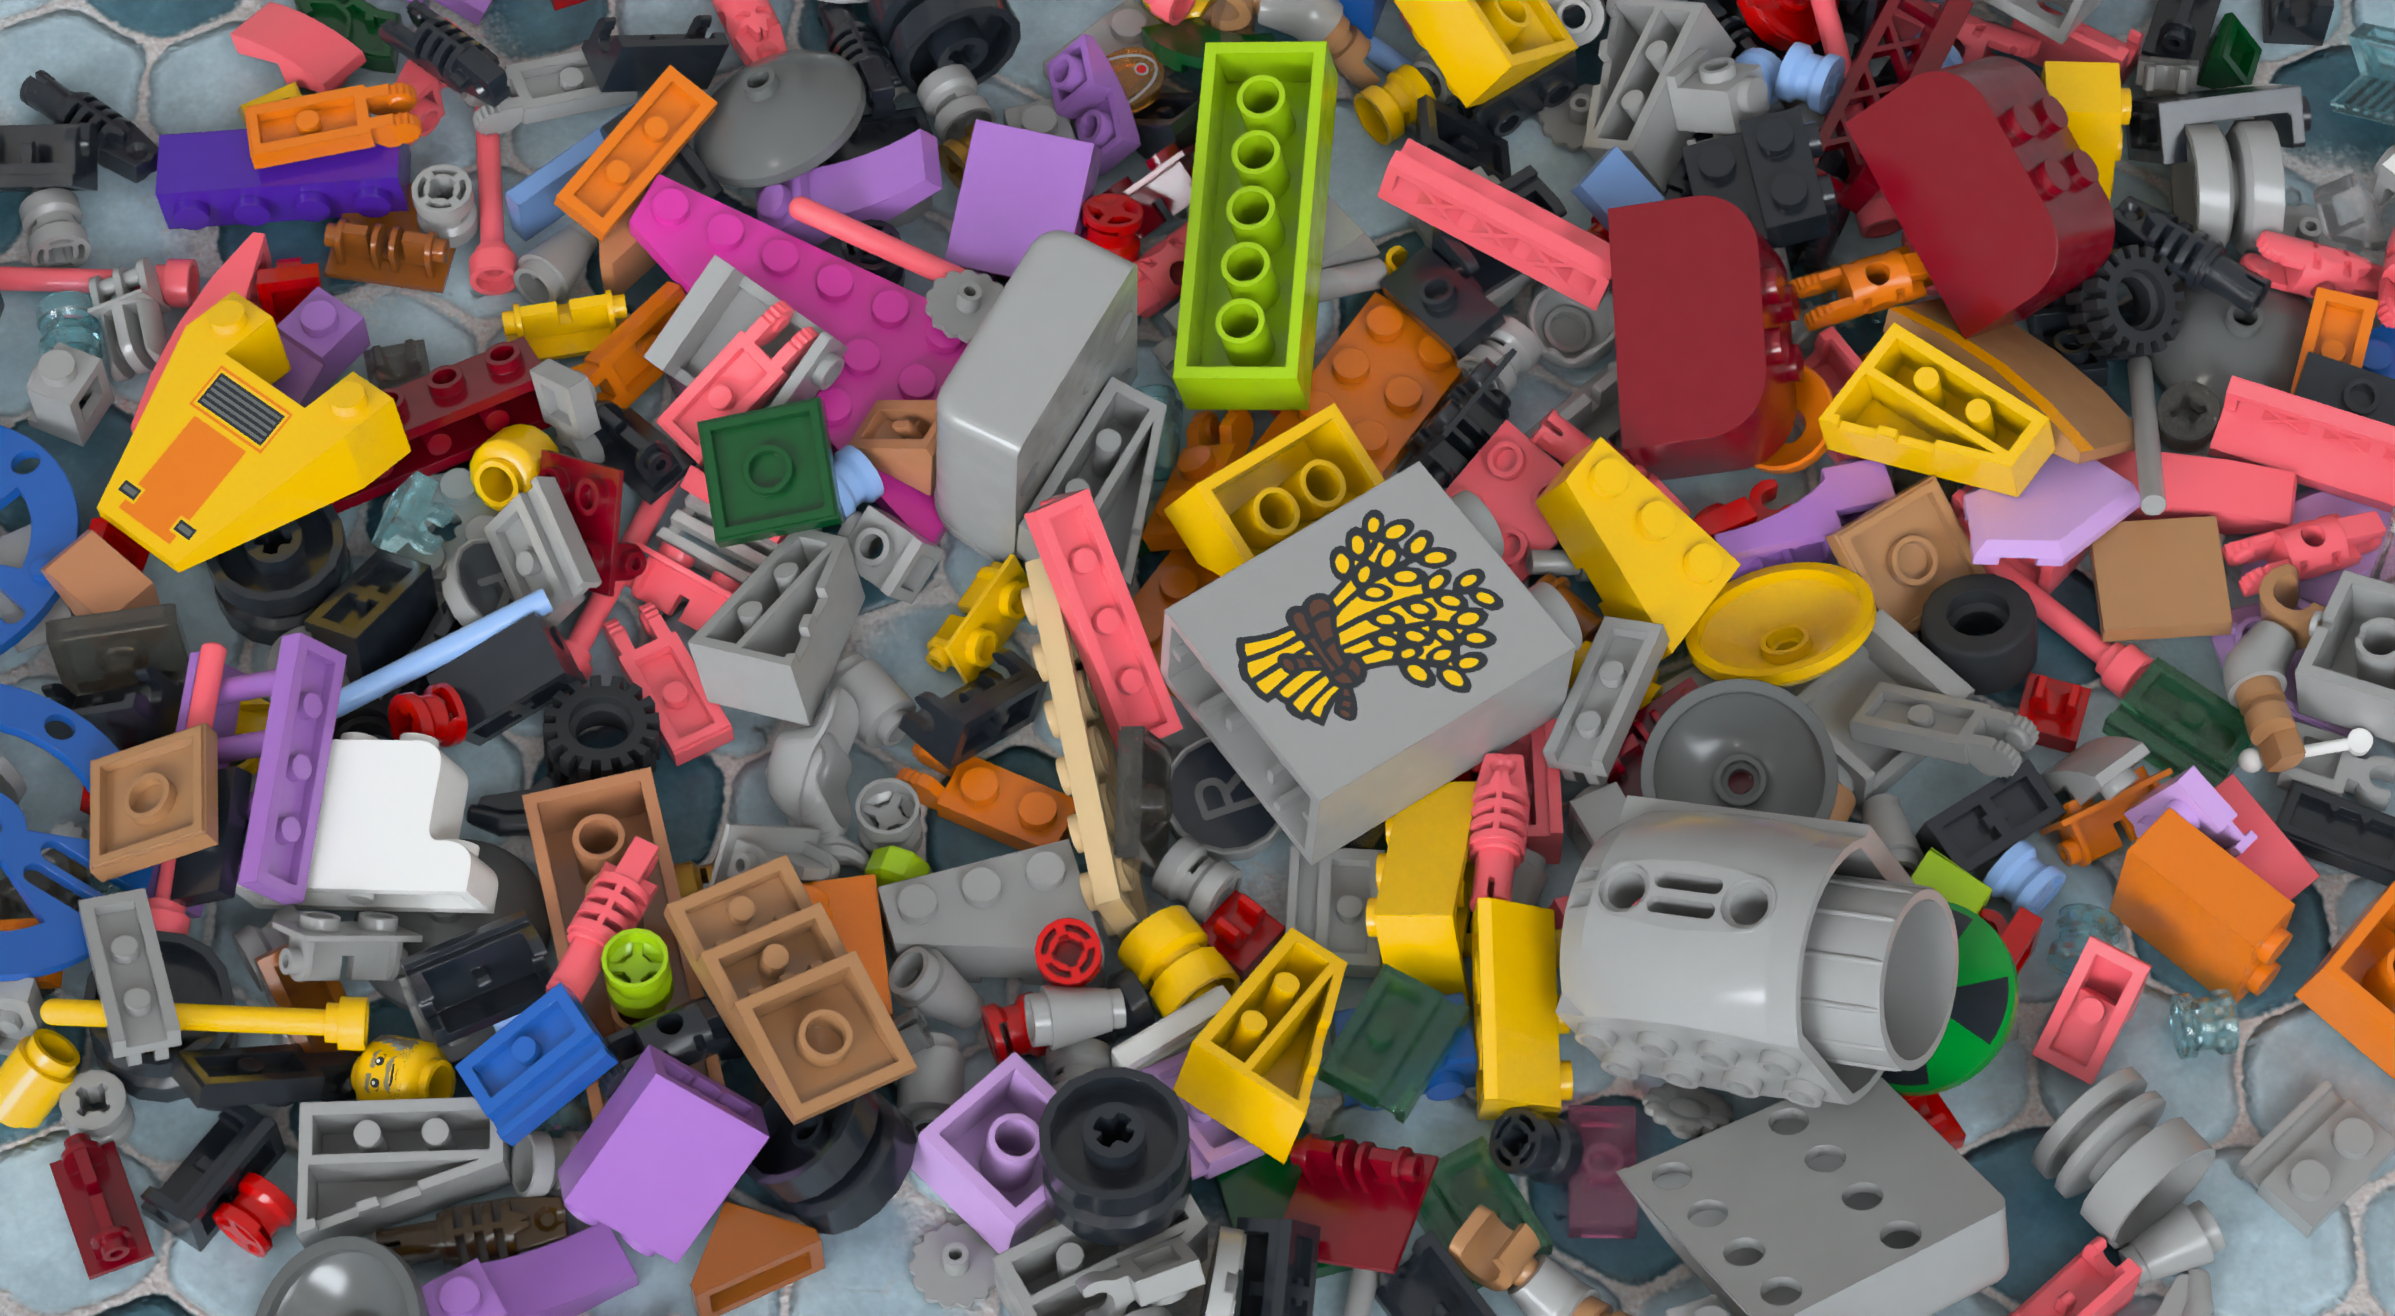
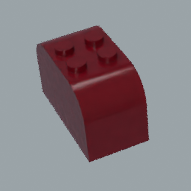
[1844,56,2115,340]
[1608,195,1804,481]

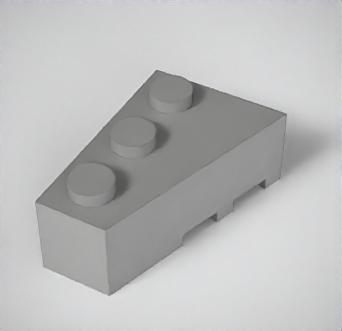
[1583,0,1736,193]
[1016,376,1167,595]
[688,530,865,726]
[878,839,1106,987]
[296,1097,512,1249]
[993,1194,1208,1316]

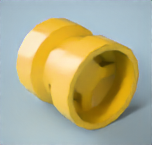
[1353,64,1436,146]

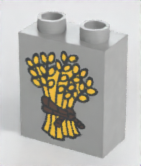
[1160,461,1583,866]

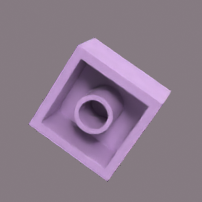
[911,1052,1057,1254]

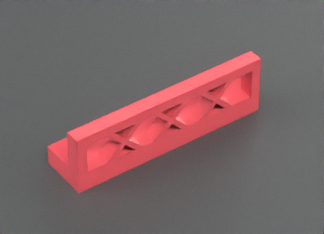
[1377,138,1612,311]
[2208,375,2395,514]
[1024,488,1183,755]

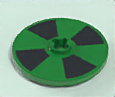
[1881,902,2019,1096]

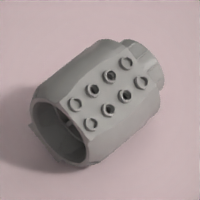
[1555,795,1959,1108]

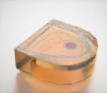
[1106,47,1165,114]

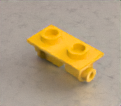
[502,289,628,362]
[925,554,1029,685]

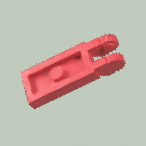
[656,300,819,467]
[602,601,734,767]

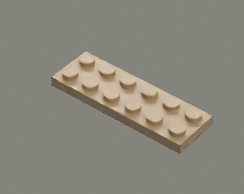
[1021,558,1150,941]

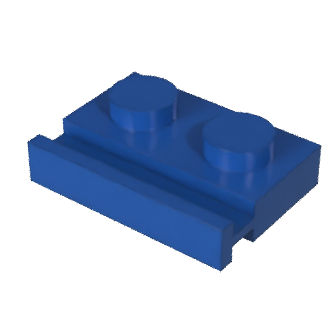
[455,982,619,1147]

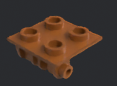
[324,183,456,293]

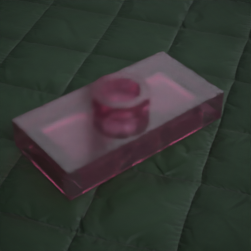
[1567,1105,1638,1239]

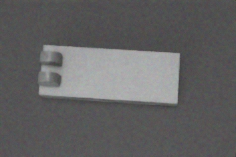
[1542,616,1669,786]
[78,888,182,1067]

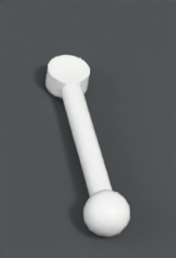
[2238,728,2373,773]

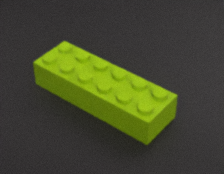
[1173,41,1338,410]

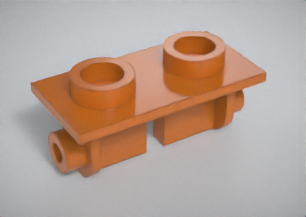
[2039,765,2173,867]

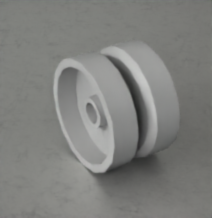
[2170,118,2285,254]

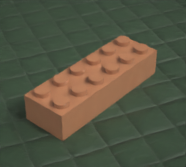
[522,767,725,1121]

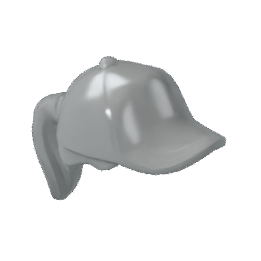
[765,686,870,872]

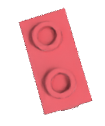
[624,541,741,631]

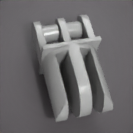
[87,257,171,382]

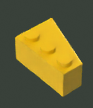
[2041,61,2132,201]
[1818,323,2056,497]
[1535,436,1741,660]
[1366,781,1477,1012]
[1173,927,1347,1164]

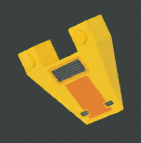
[97,290,411,573]

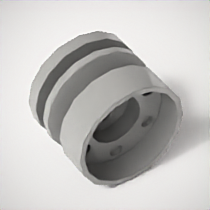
[2031,1067,2216,1250]

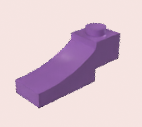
[756,129,943,246]
[272,286,370,408]
[1713,459,1896,583]
[421,1222,639,1316]

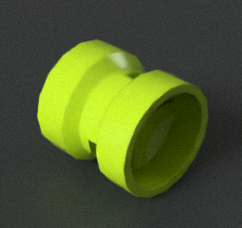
[601,928,674,1019]

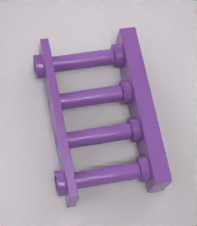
[146,632,347,919]

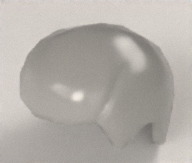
[1526,287,1615,369]

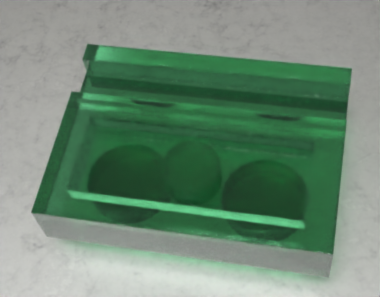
[2102,656,2255,788]
[1318,964,1470,1124]
[1416,1136,1554,1290]

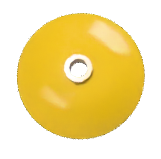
[1685,562,1877,688]

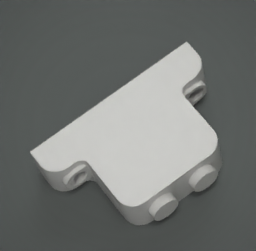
[235,732,498,914]

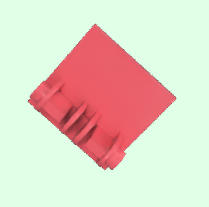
[1445,419,1563,583]

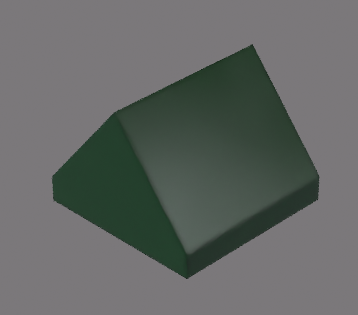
[2197,12,2262,89]

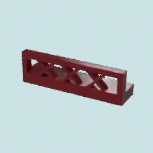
[1813,0,1974,214]

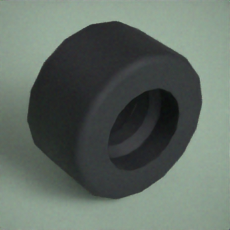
[1921,574,2038,695]

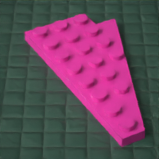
[629,174,969,546]

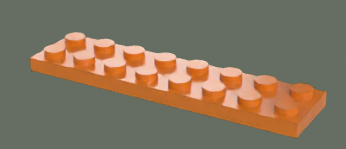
[1132,292,1464,699]

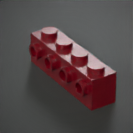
[331,336,552,514]

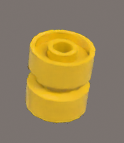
[1118,905,1240,1018]

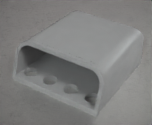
[934,230,1138,565]
[1616,1077,2009,1316]

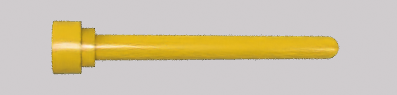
[40,996,369,1051]

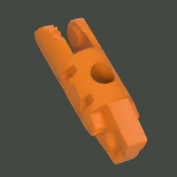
[1789,246,1934,332]

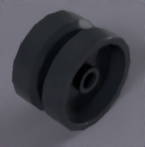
[868,0,1021,94]
[206,504,354,646]
[84,931,239,1103]
[1039,1067,1192,1246]
[745,1090,917,1235]

